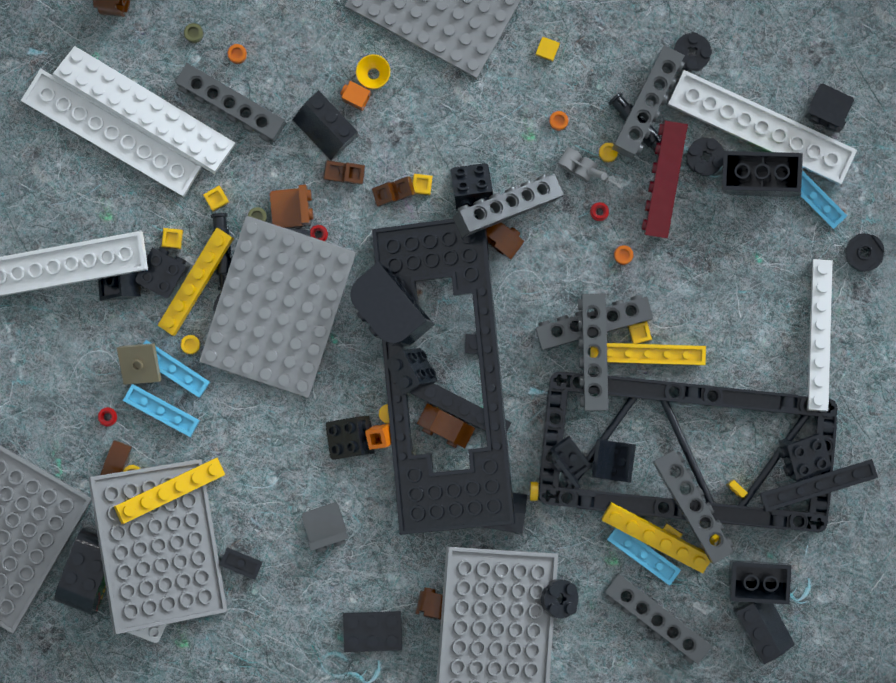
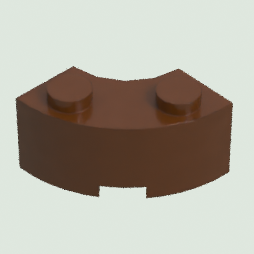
[487,212,525,260]
[417,403,475,449]

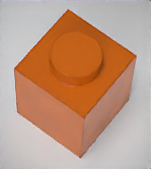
[340,81,371,111]
[365,423,391,450]

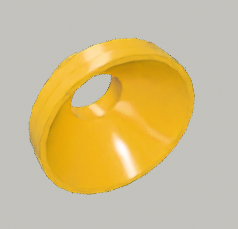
[356,54,391,89]

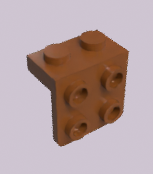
[270,184,314,228]

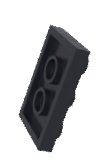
[343,611,402,652]

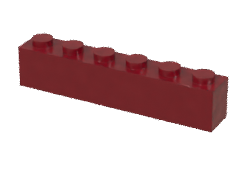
[641,120,688,239]

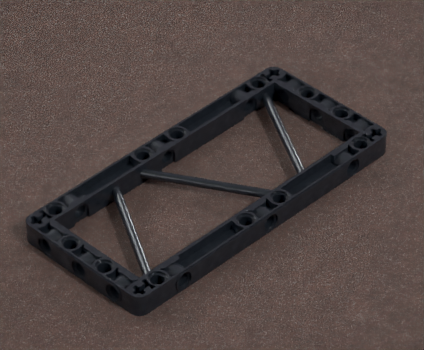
[538,372,838,532]

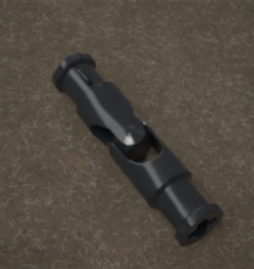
[608,92,661,151]
[210,213,232,291]

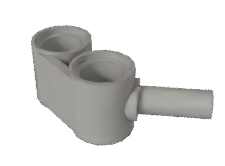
[557,147,607,182]

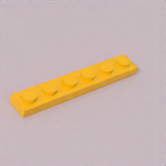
[158,228,234,336]
[590,343,706,366]
[113,457,225,524]
[602,502,710,573]

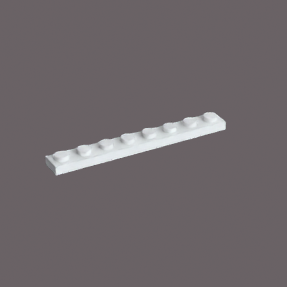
[807,259,833,412]

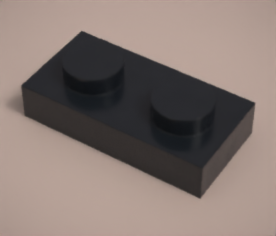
[220,547,263,580]

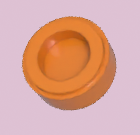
[227,44,247,64]
[549,111,569,131]
[614,245,633,265]

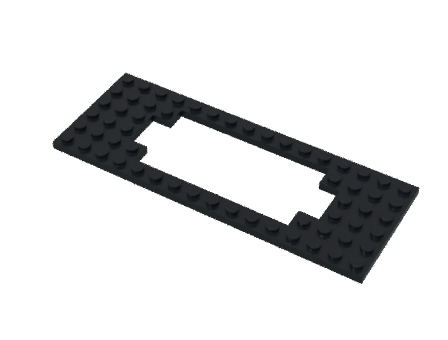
[372,215,515,535]

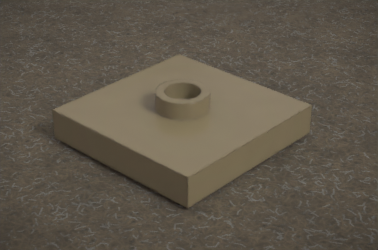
[117,343,161,385]

